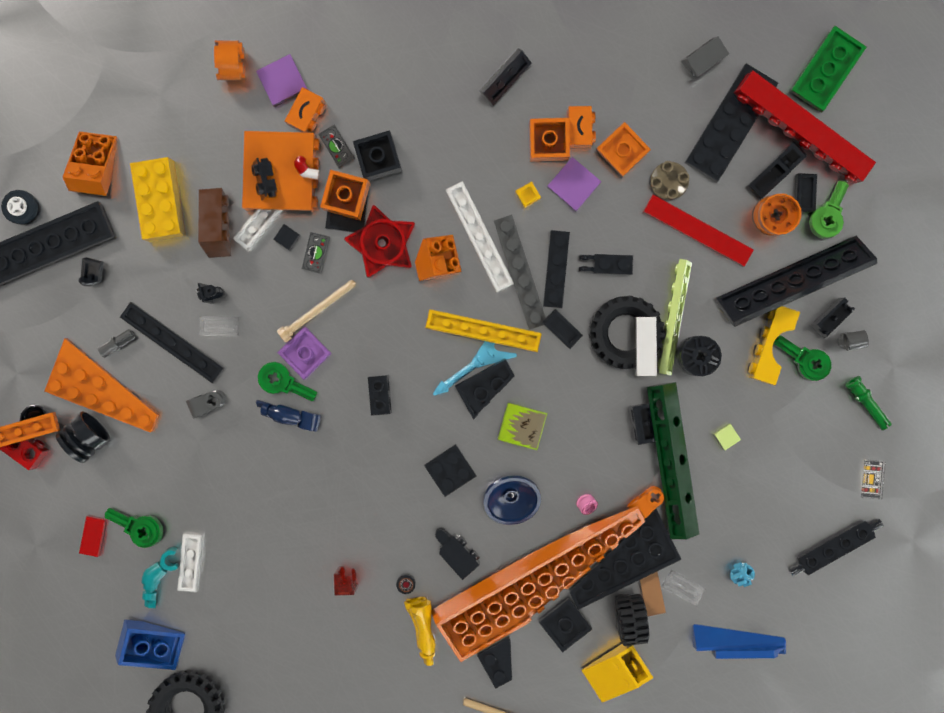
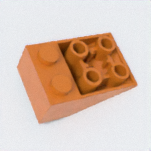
[62,131,117,196]

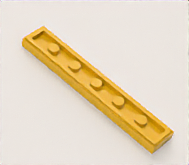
[425,309,542,353]

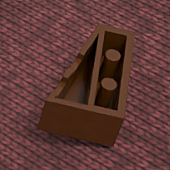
[198,188,231,258]

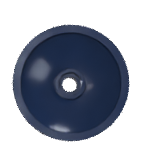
[483,476,541,525]

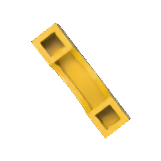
[748,306,800,385]

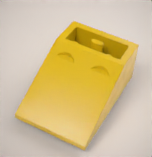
[581,644,653,703]

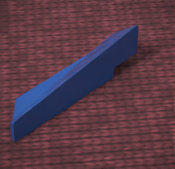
[693,624,786,659]

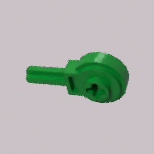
[774,335,832,381]
[258,362,317,401]
[105,508,163,548]

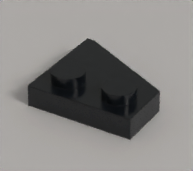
[477,636,512,689]

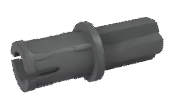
[98,329,135,358]

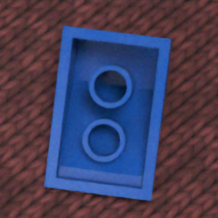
[115,619,185,670]

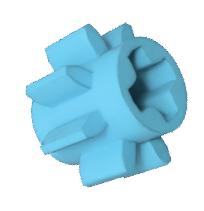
[730,562,755,587]

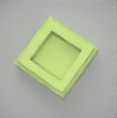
[714,424,741,450]

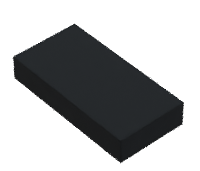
[795,173,817,213]
[542,309,583,349]

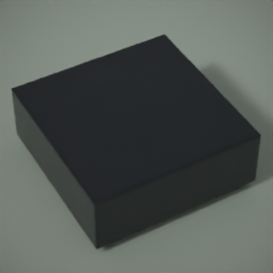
[273,224,300,251]

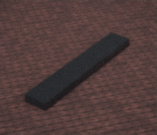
[120,302,224,383]

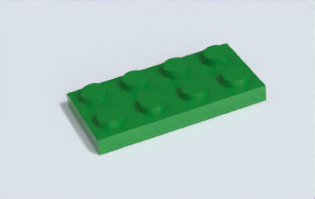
[790,26,867,113]

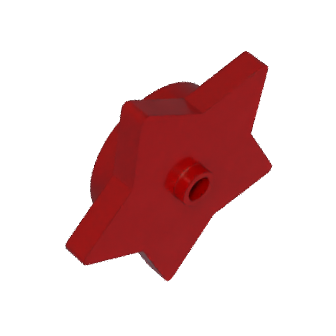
[344,205,415,278]

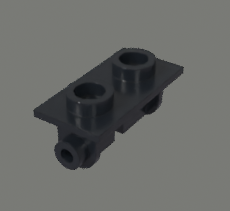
[251,158,278,200]
[197,283,224,304]

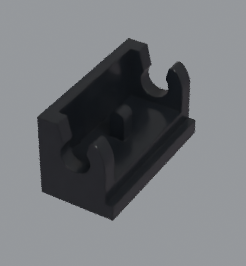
[811,297,855,339]
[630,403,655,445]

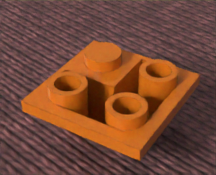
[415,235,462,281]

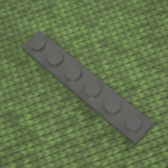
[494,215,546,330]

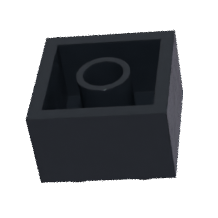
[353,130,402,181]

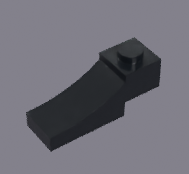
[749,141,807,198]

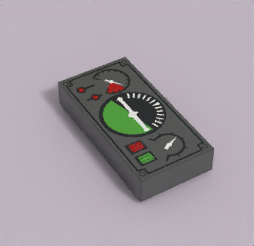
[318,124,355,168]
[302,232,330,274]

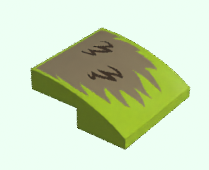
[498,403,547,450]

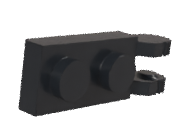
[579,254,633,275]

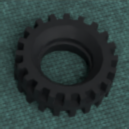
[589,295,665,369]
[146,670,225,713]

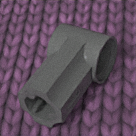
[838,330,869,351]

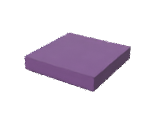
[256,54,308,106]
[547,157,601,211]
[277,326,332,380]

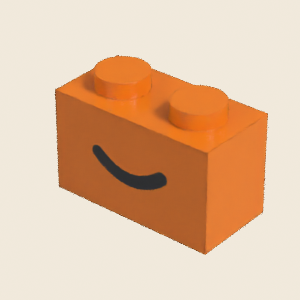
[285,87,326,133]
[567,106,596,149]

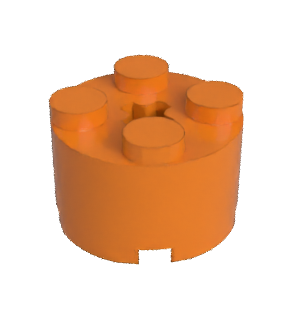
[214,40,245,80]

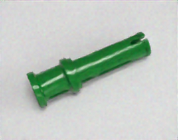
[845,376,892,430]

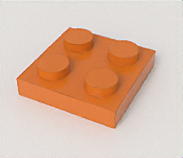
[596,122,651,177]

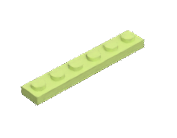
[658,259,692,376]

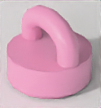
[576,494,598,515]

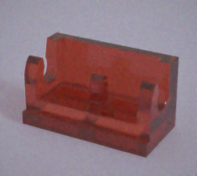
[334,566,359,596]

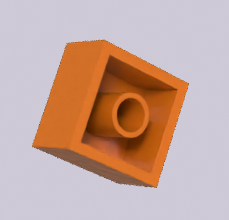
[529,118,570,162]
[320,169,371,221]

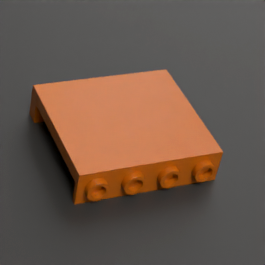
[242,131,320,212]

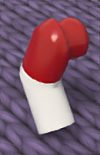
[294,156,320,180]

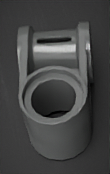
[186,390,226,419]

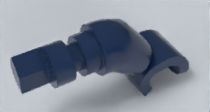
[256,400,321,432]

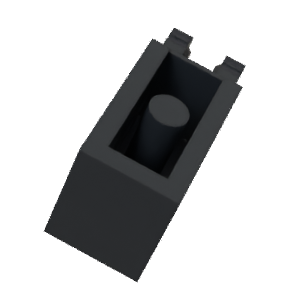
[435,527,480,580]

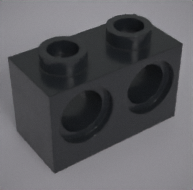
[368,375,392,416]

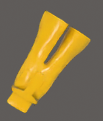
[404,597,436,666]

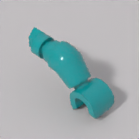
[141,546,180,608]

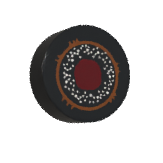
[396,574,416,594]

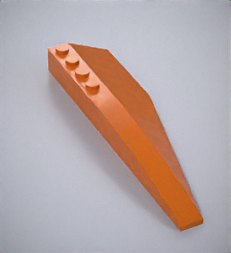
[431,506,645,662]

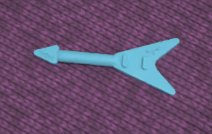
[433,341,517,395]

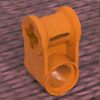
[627,486,664,519]

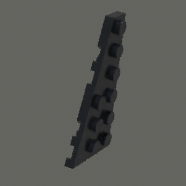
[569,509,682,610]

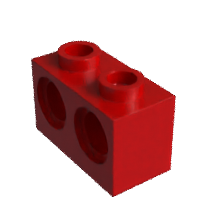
[0,438,49,470]

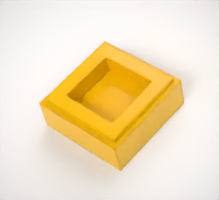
[515,181,541,208]

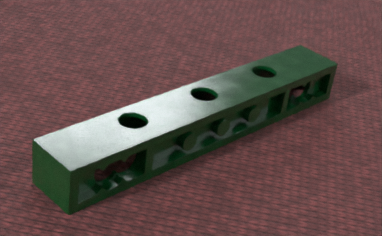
[647,382,700,540]

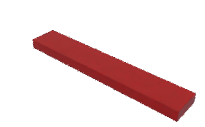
[643,195,754,267]

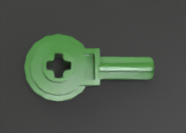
[809,181,849,239]

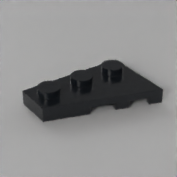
[455,359,515,420]

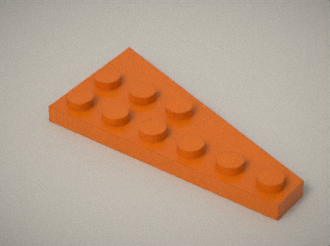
[44,338,159,433]

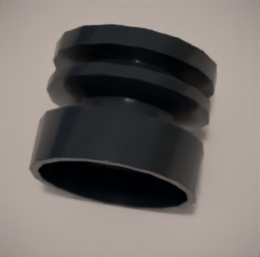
[675,336,722,377]
[56,411,110,463]

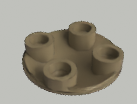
[650,161,689,200]

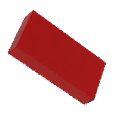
[79,515,107,557]

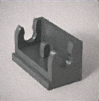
[681,36,729,77]

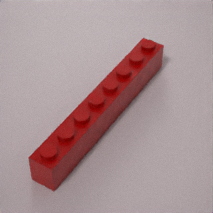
[734,71,876,183]

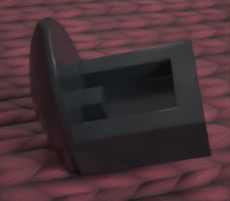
[78,257,104,287]

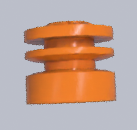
[753,193,801,235]

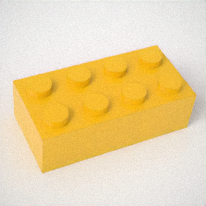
[130,157,186,242]

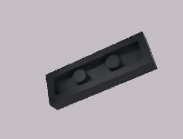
[479,48,532,105]

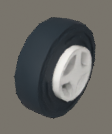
[1,190,38,224]

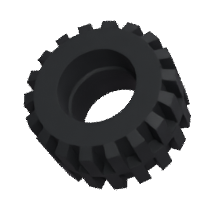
[615,594,649,646]

